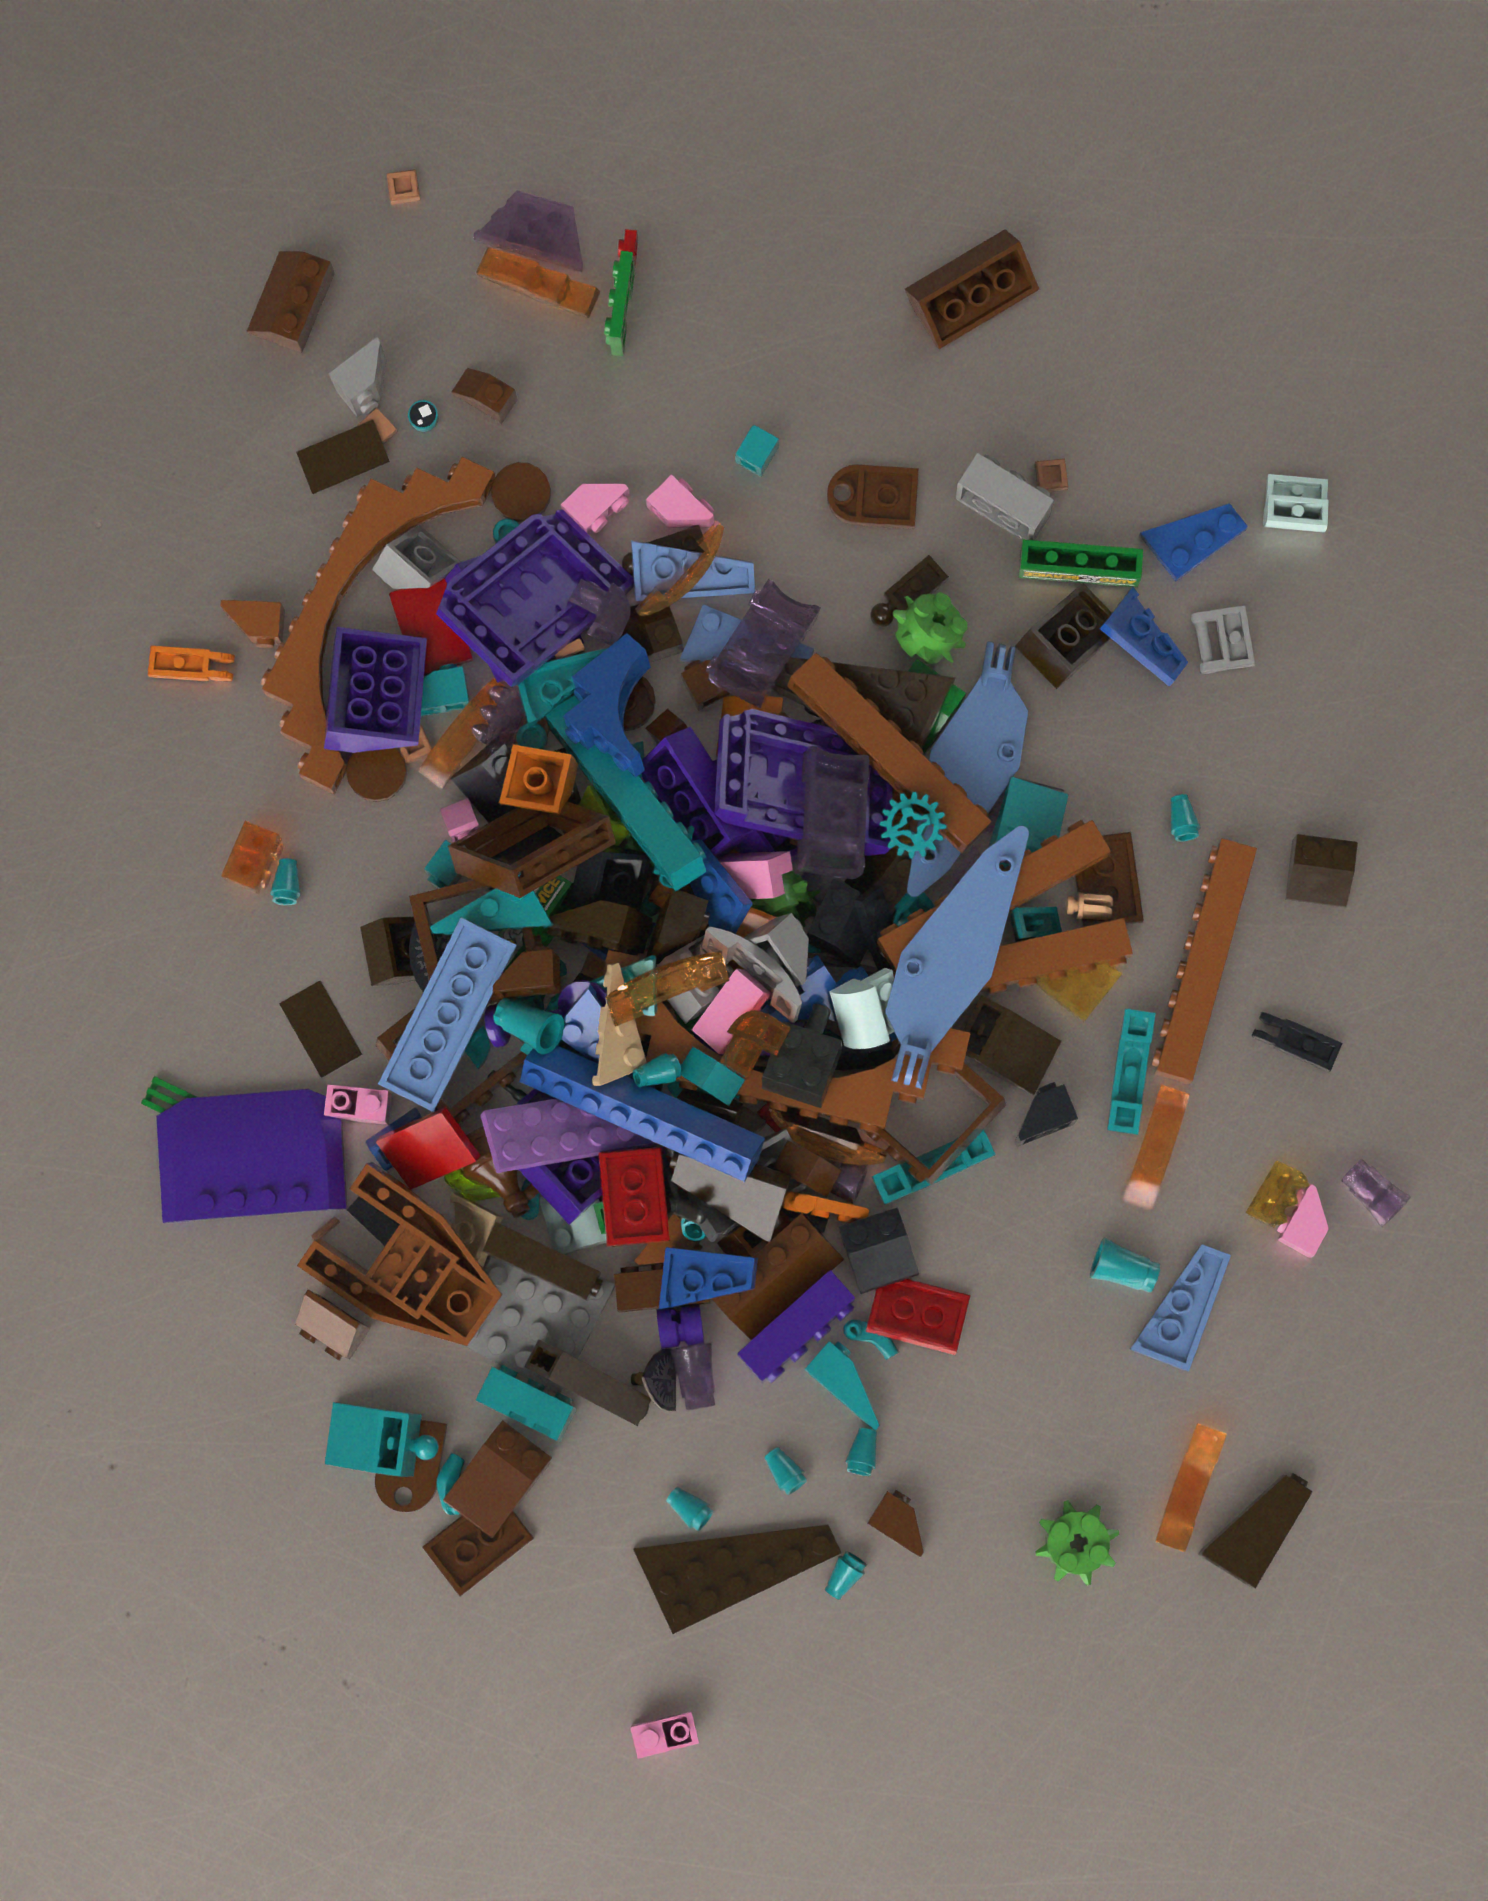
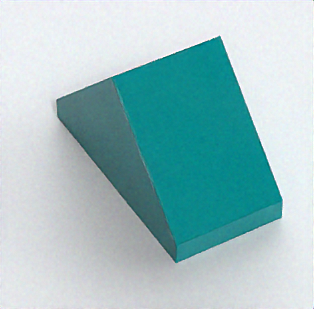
[1010,907,1062,942]
[681,1047,745,1106]

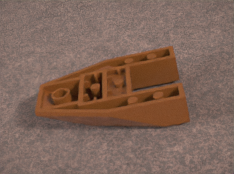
[297,1162,503,1346]

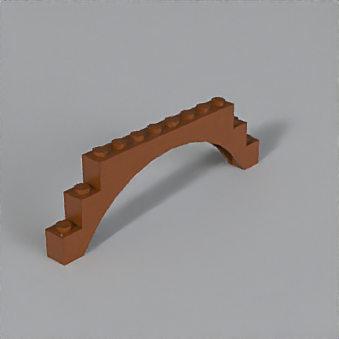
[261,457,495,795]
[602,950,970,1133]

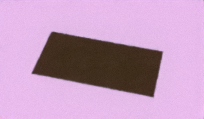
[296,420,390,494]
[279,981,362,1078]
[780,1107,865,1147]

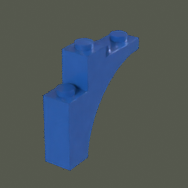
[563,633,651,778]
[751,955,897,1041]

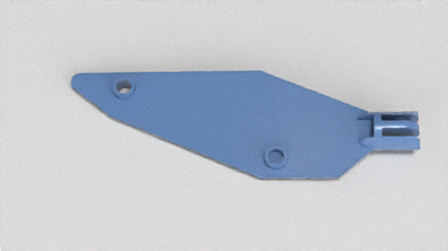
[907,641,1028,897]
[885,826,1029,1089]

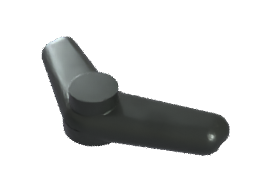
[662,1154,706,1224]

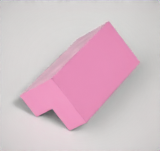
[717,851,793,899]
[692,969,771,1054]

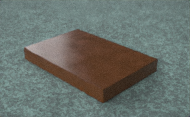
[1075,832,1144,927]
[422,1511,534,1597]

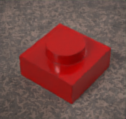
[618,229,638,268]

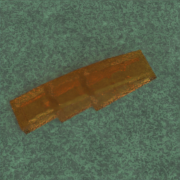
[476,247,600,318]

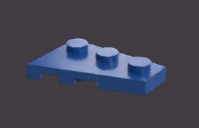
[1100,587,1188,686]

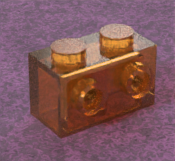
[221,821,284,894]

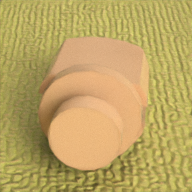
[1066,892,1113,920]

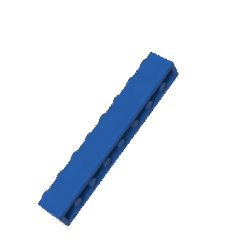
[519,1046,765,1182]

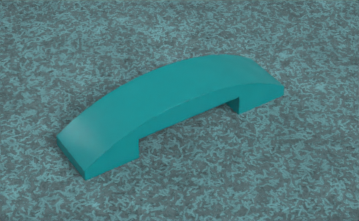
[1107,1009,1156,1135]
[872,1130,996,1205]

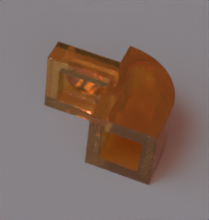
[720,1010,791,1078]

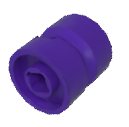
[656,1304,704,1349]

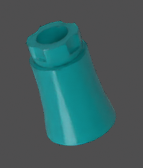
[493,998,564,1055]
[1090,1237,1161,1293]

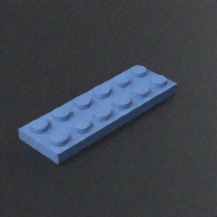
[378,917,517,1112]

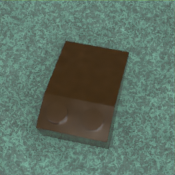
[1015,583,1112,689]

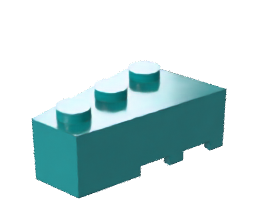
[476,1364,577,1442]

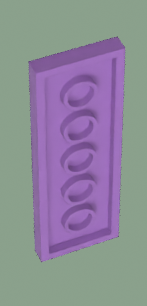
[480,1085,660,1173]

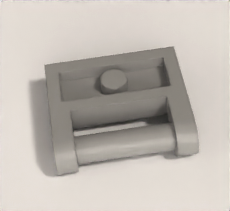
[1191,605,1255,674]

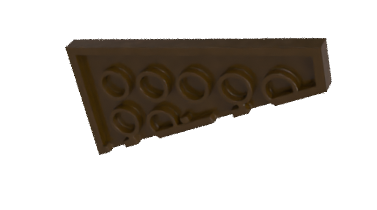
[754,654,956,749]
[633,1525,842,1634]

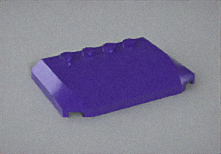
[436,509,634,687]
[715,709,893,856]
[156,1089,348,1223]

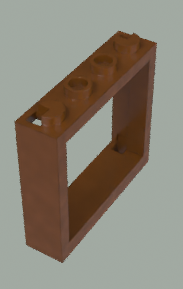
[448,801,616,898]
[409,872,543,1007]
[375,1007,527,1124]
[863,1038,1006,1185]

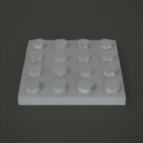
[463,1257,615,1393]

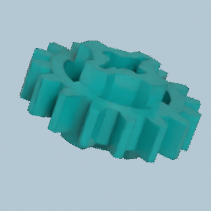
[880,792,947,859]

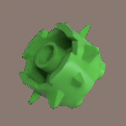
[893,592,968,664]
[750,870,821,928]
[1035,1500,1119,1586]

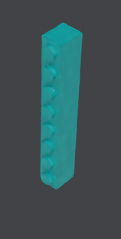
[545,695,707,891]

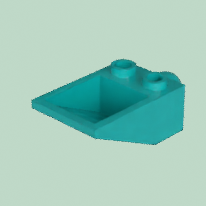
[988,776,1069,868]
[325,1402,439,1477]

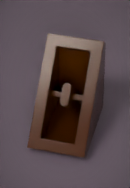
[773,1140,842,1197]

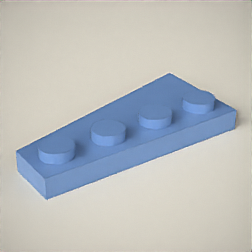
[631,540,755,601]
[680,604,814,671]
[1130,1244,1231,1372]

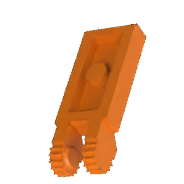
[148,645,235,682]
[782,1191,870,1223]

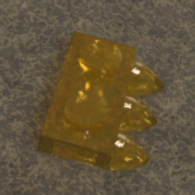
[1246,1160,1309,1228]

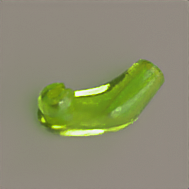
[444,1168,500,1202]

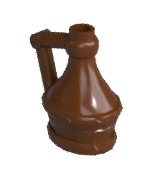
[463,1126,539,1218]

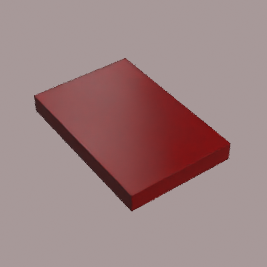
[389,578,473,676]
[376,1107,481,1190]
[598,1147,670,1247]
[866,1279,971,1355]

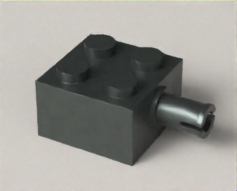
[762,1004,842,1108]

